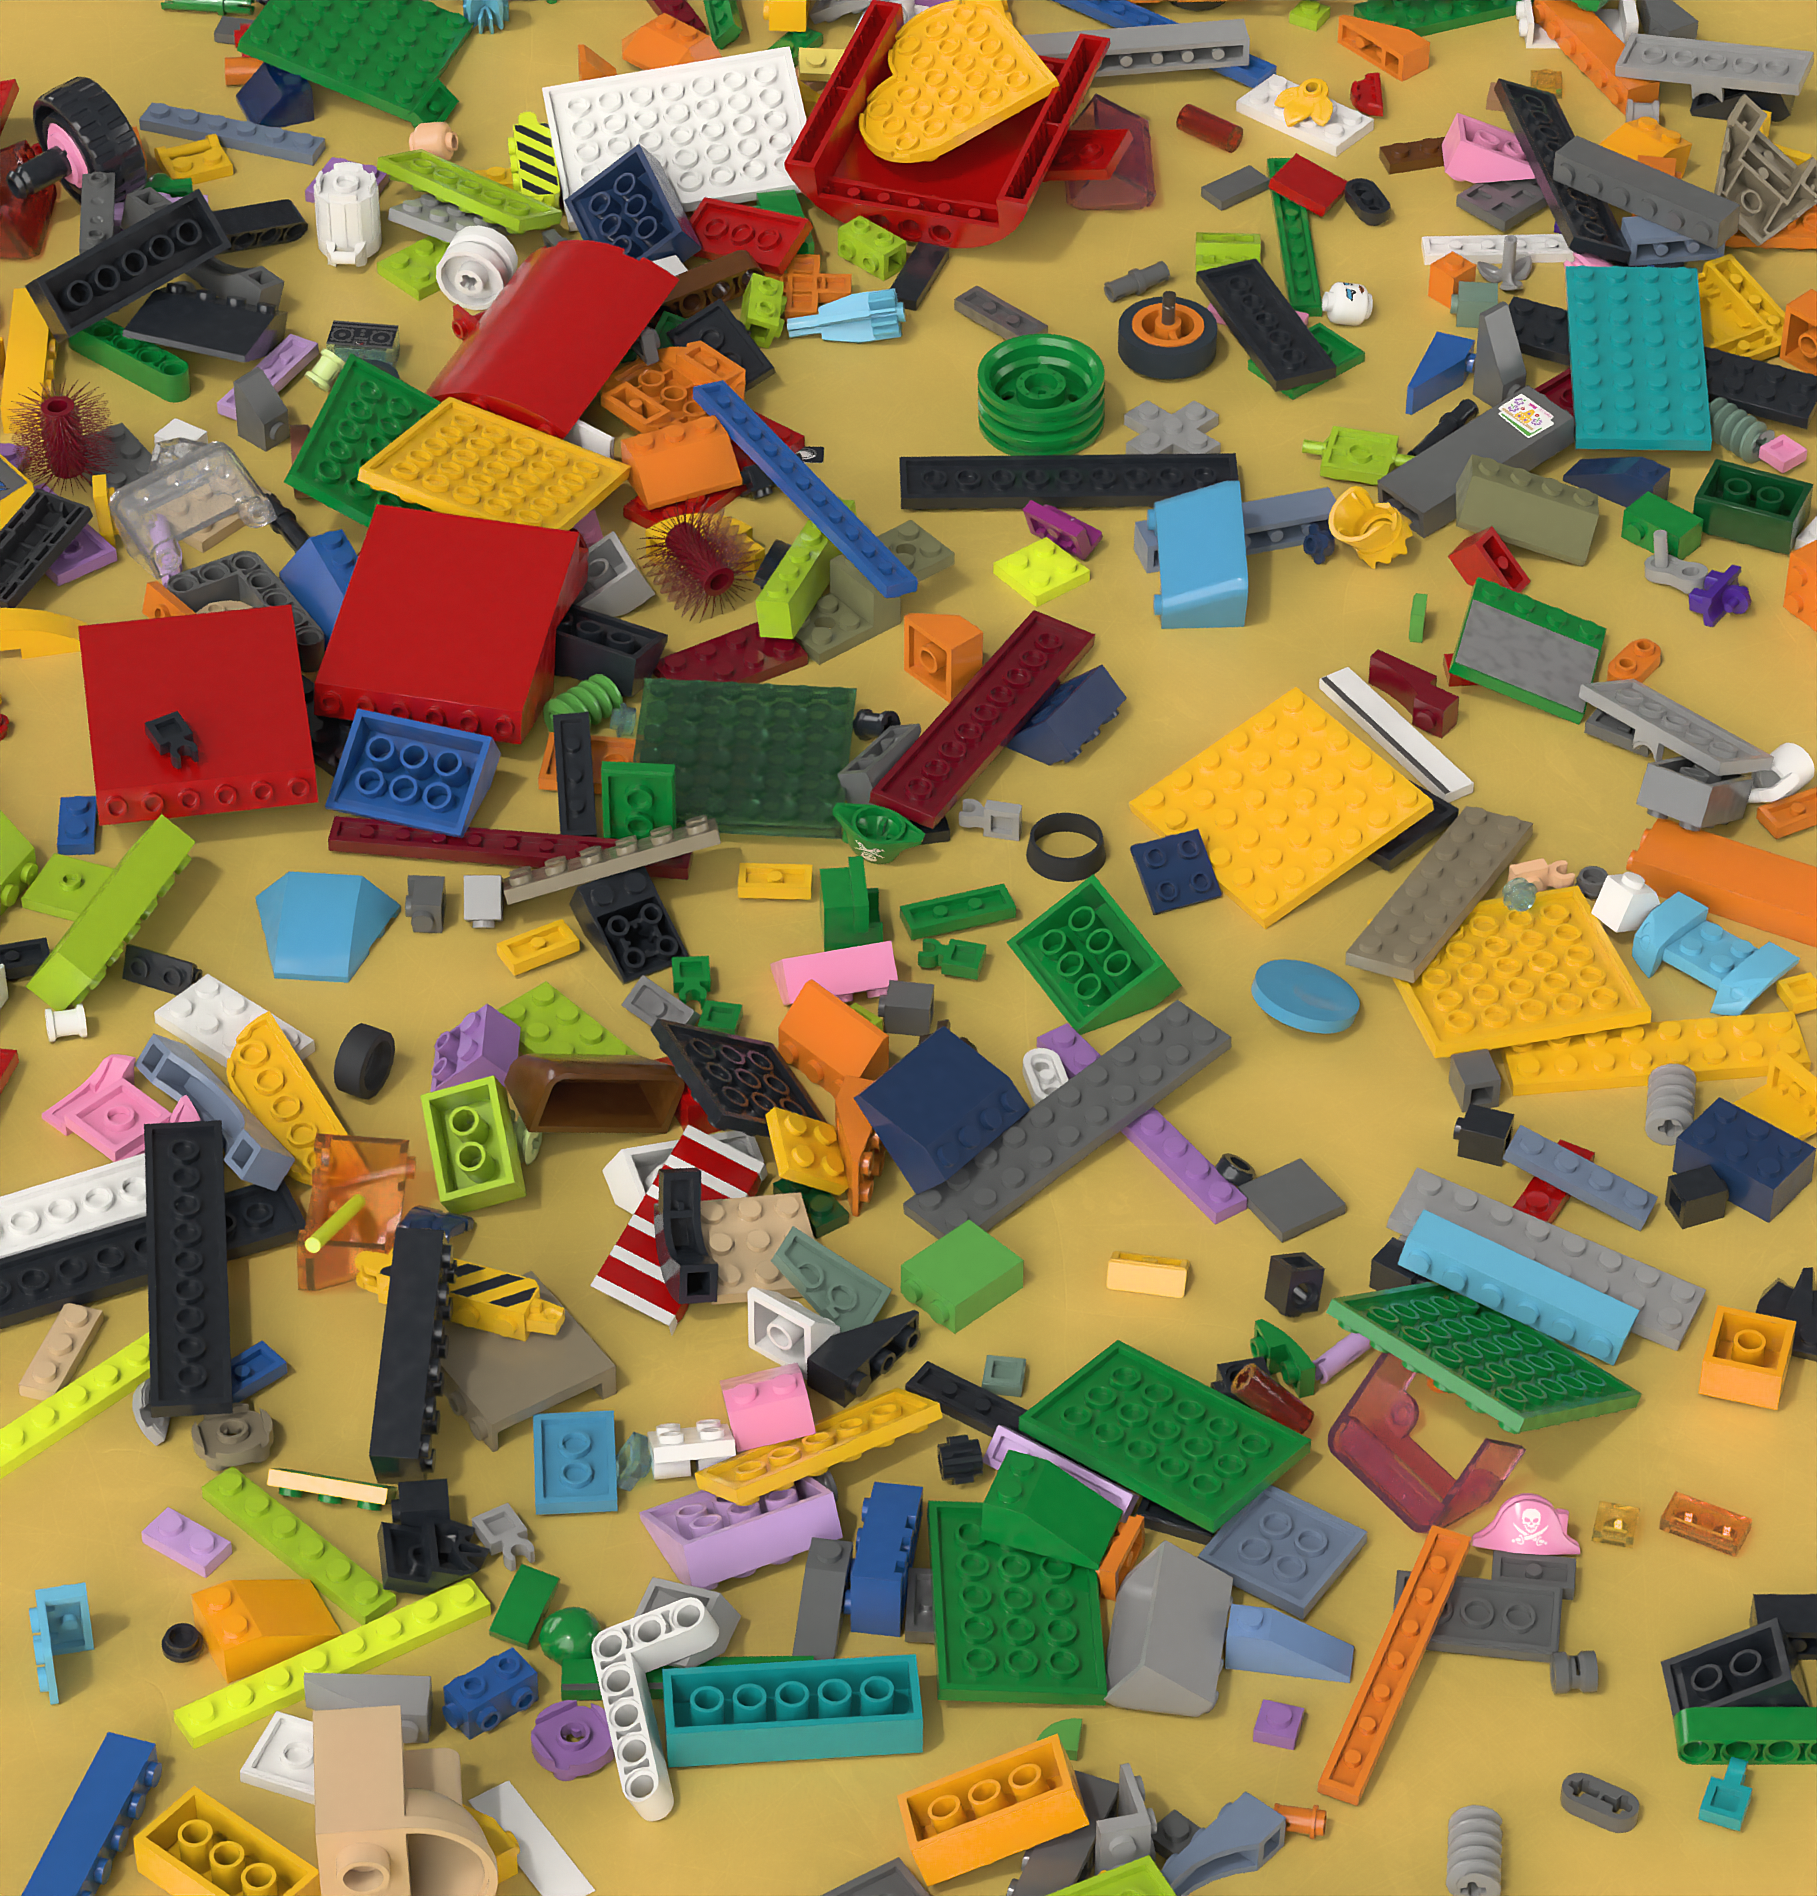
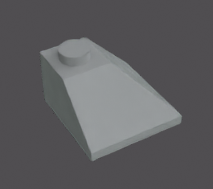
[633,1577,741,1668]

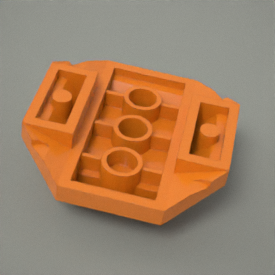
[601,341,746,434]

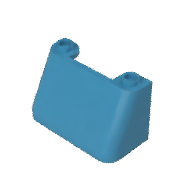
[1147,481,1248,629]

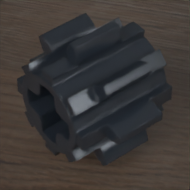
[937,1435,983,1485]

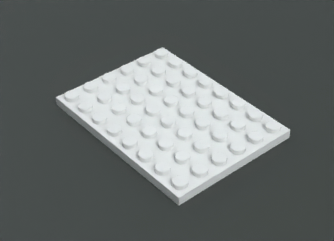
[542,46,807,232]

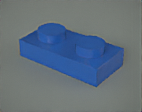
[57,796,98,855]
[231,1341,288,1403]

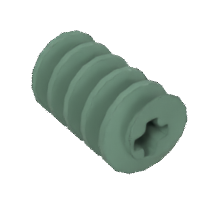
[1709,397,1775,464]

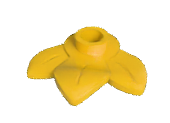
[1274,78,1333,127]

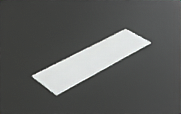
[468,1780,595,1896]

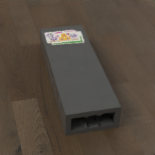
[1377,385,1574,538]

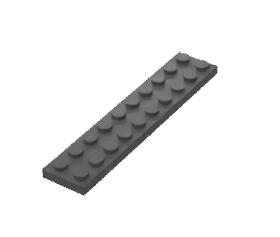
[903,1000,1232,1239]

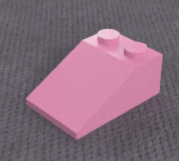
[1442,113,1535,183]
[720,1363,816,1452]

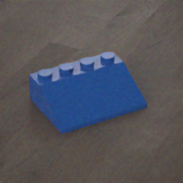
[325,708,501,838]

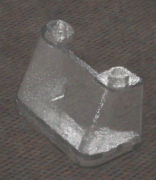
[109,441,278,580]

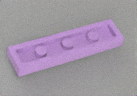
[217,334,319,421]
[983,1425,1139,1523]

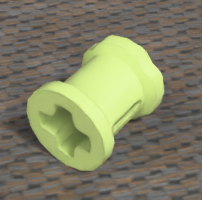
[304,348,345,392]

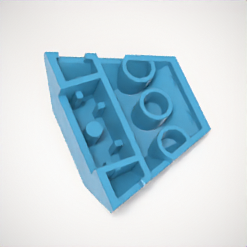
[255,871,401,983]

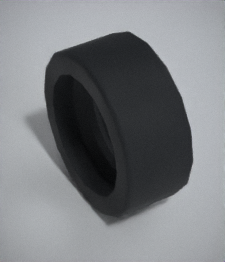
[334,1023,395,1100]

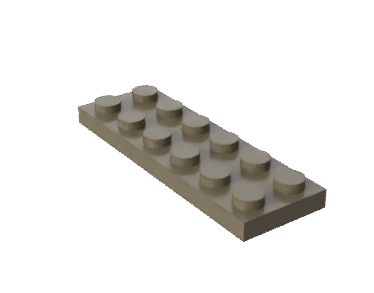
[504,815,721,905]

